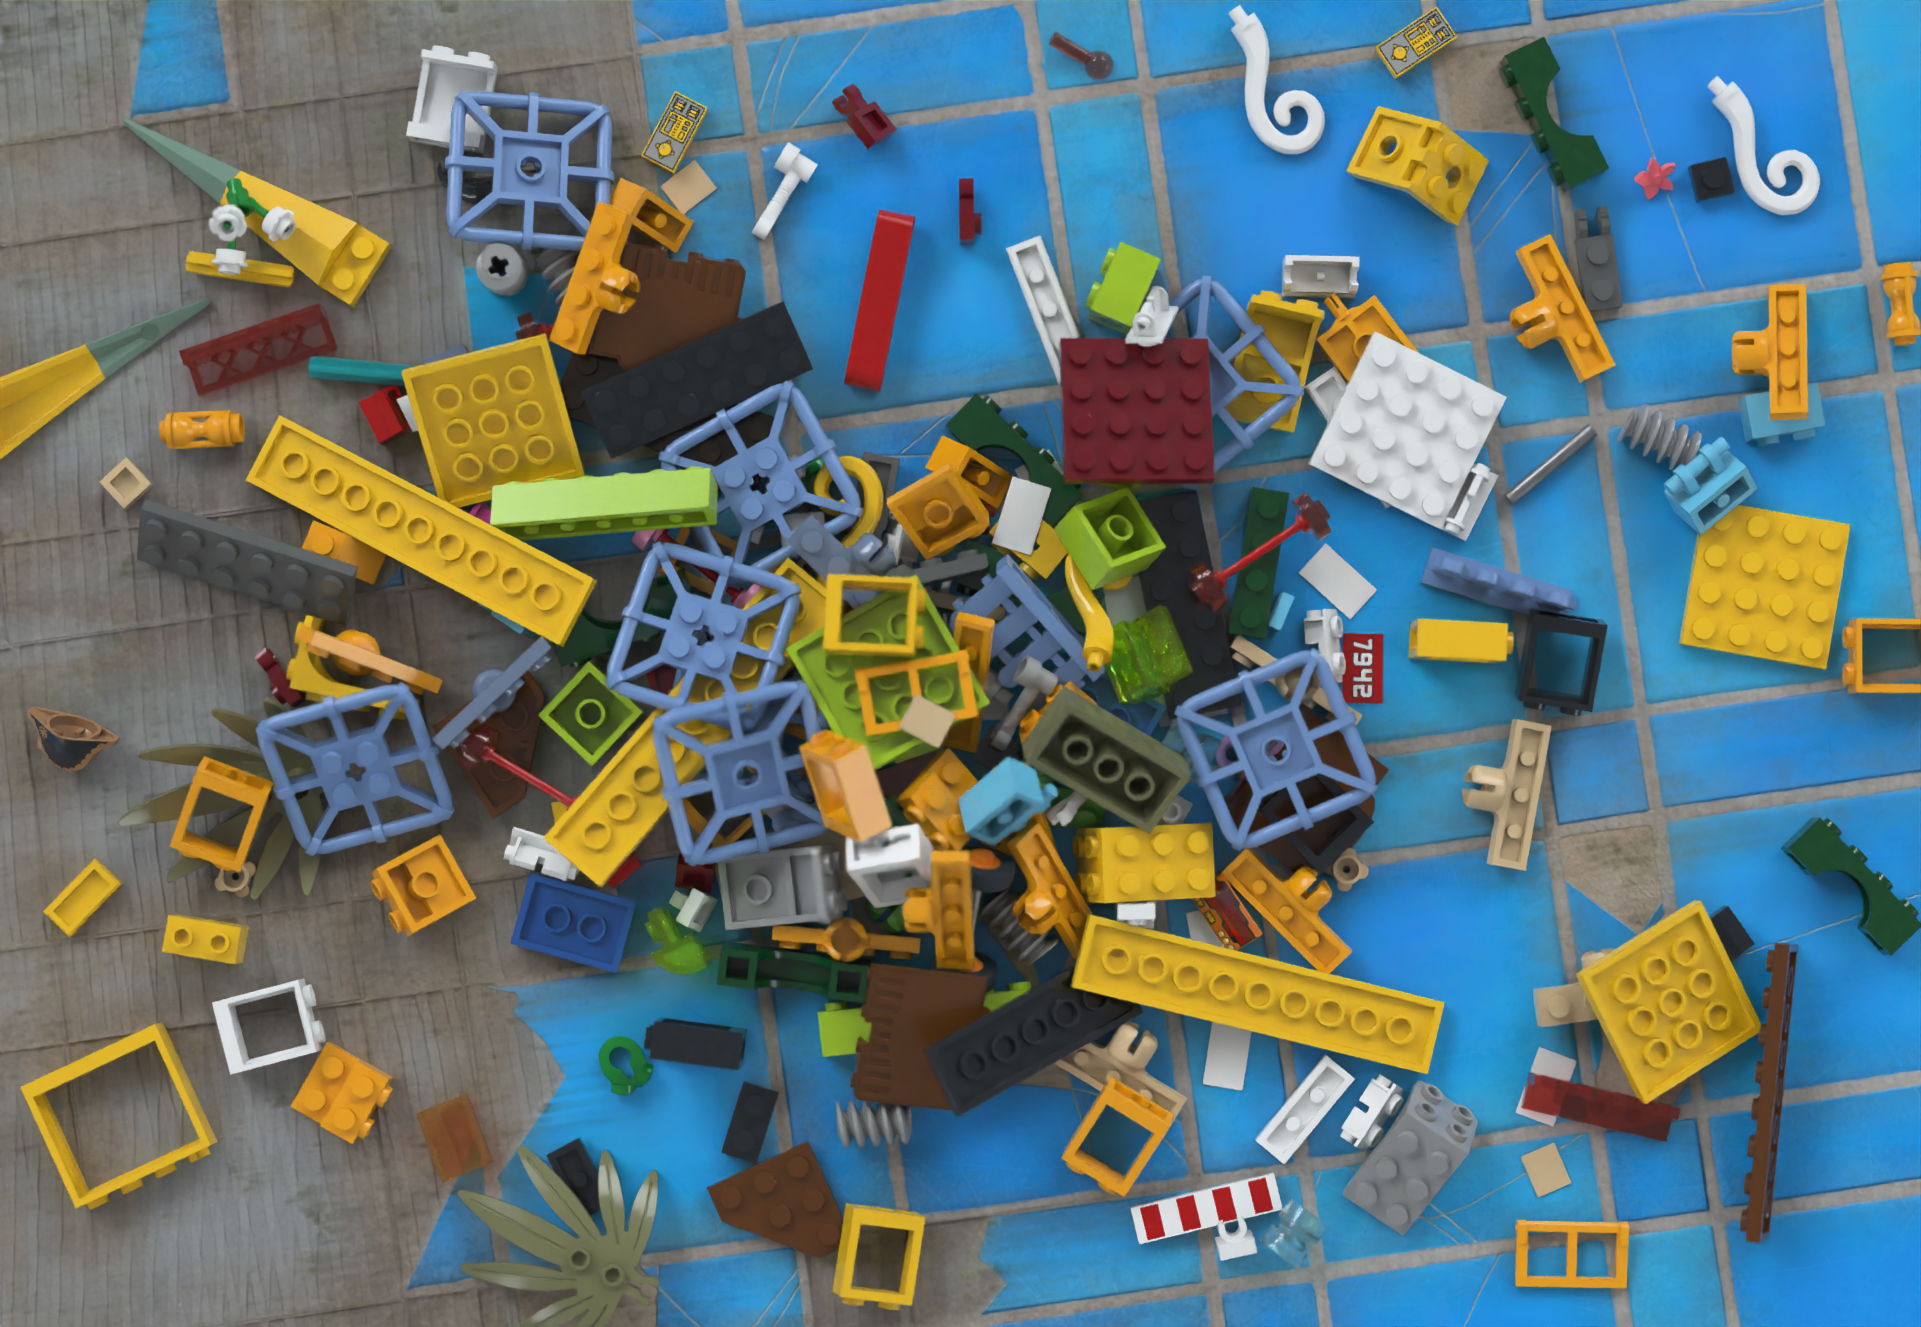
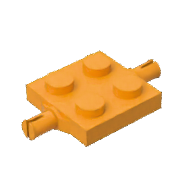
[1315,292,1419,384]

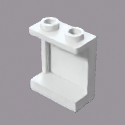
[406,46,498,154]

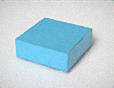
[1267,592,1295,632]

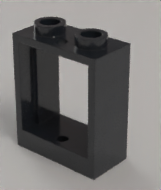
[1515,609,1608,716]
[1257,773,1374,874]
[644,1017,747,1070]

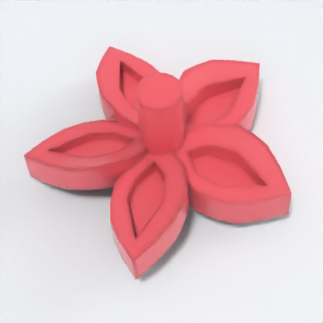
[1633,158,1676,200]

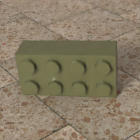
[1022,686,1192,834]

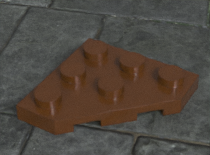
[432,670,546,819]
[707,1141,843,1258]

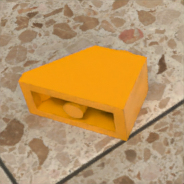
[610,178,694,253]
[925,435,1015,509]
[302,520,387,585]

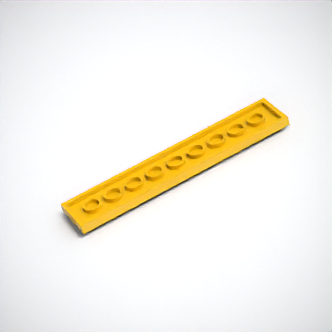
[246,415,597,647]
[543,558,845,888]
[1070,914,1445,1074]

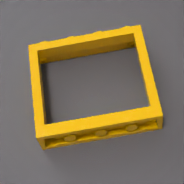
[20,1022,218,1210]

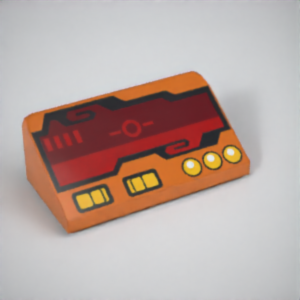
[1191,873,1263,951]

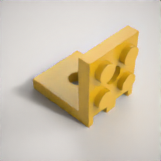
[1346,106,1489,226]

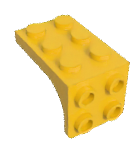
[1225,291,1325,434]
[286,615,419,720]
[1072,823,1216,903]

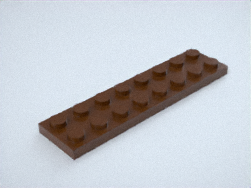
[1740,943,1798,1243]

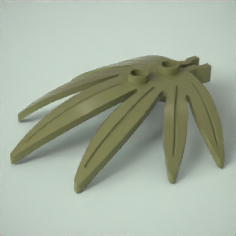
[119,698,324,900]
[458,1144,661,1327]

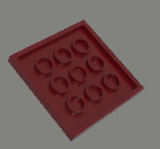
[1059,338,1215,484]

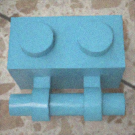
[1664,437,1758,535]
[958,757,1058,846]

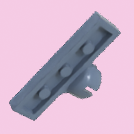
[785,514,897,609]
[432,636,553,750]

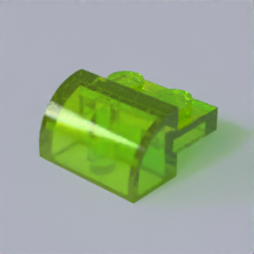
[1104,605,1193,704]
[645,905,711,974]

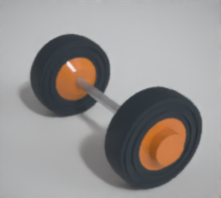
[931,846,1015,993]

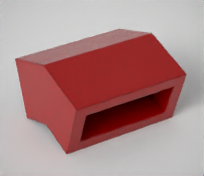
[358,385,411,445]

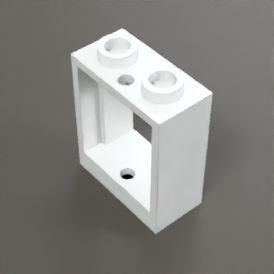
[846,824,936,908]
[212,978,325,1075]

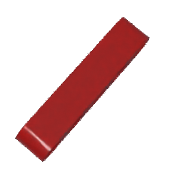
[844,209,915,392]

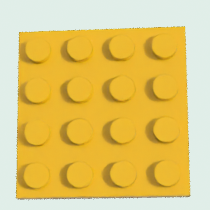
[402,333,585,508]
[1679,505,1851,670]
[1576,900,1761,1104]

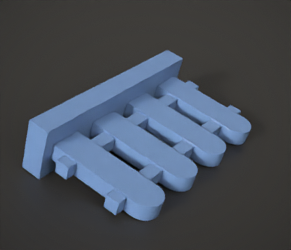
[1420,547,1578,617]
[949,554,1105,712]

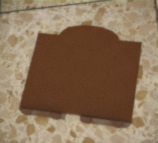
[588,240,746,371]
[1223,704,1389,873]
[850,963,990,1111]

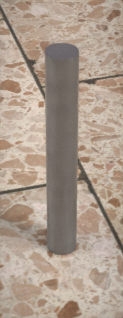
[1504,424,1597,506]

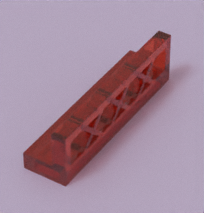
[179,303,338,397]
[1521,1071,1680,1142]

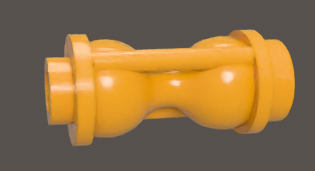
[1880,262,1921,346]
[159,410,245,449]

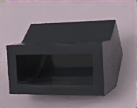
[1709,905,1755,961]

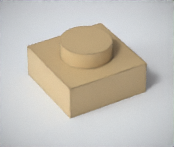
[99,457,154,510]

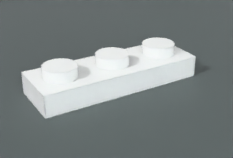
[1255,1054,1355,1164]

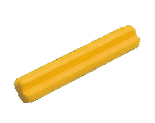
[186,251,295,288]

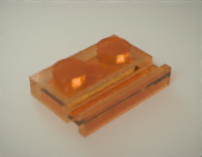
[416,1093,494,1183]

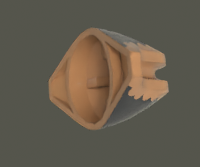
[27,706,120,771]

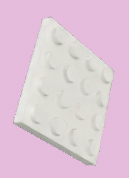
[1308,331,1507,529]

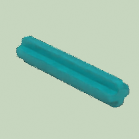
[308,356,415,387]

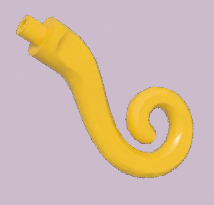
[813,456,884,600]
[1065,553,1133,672]

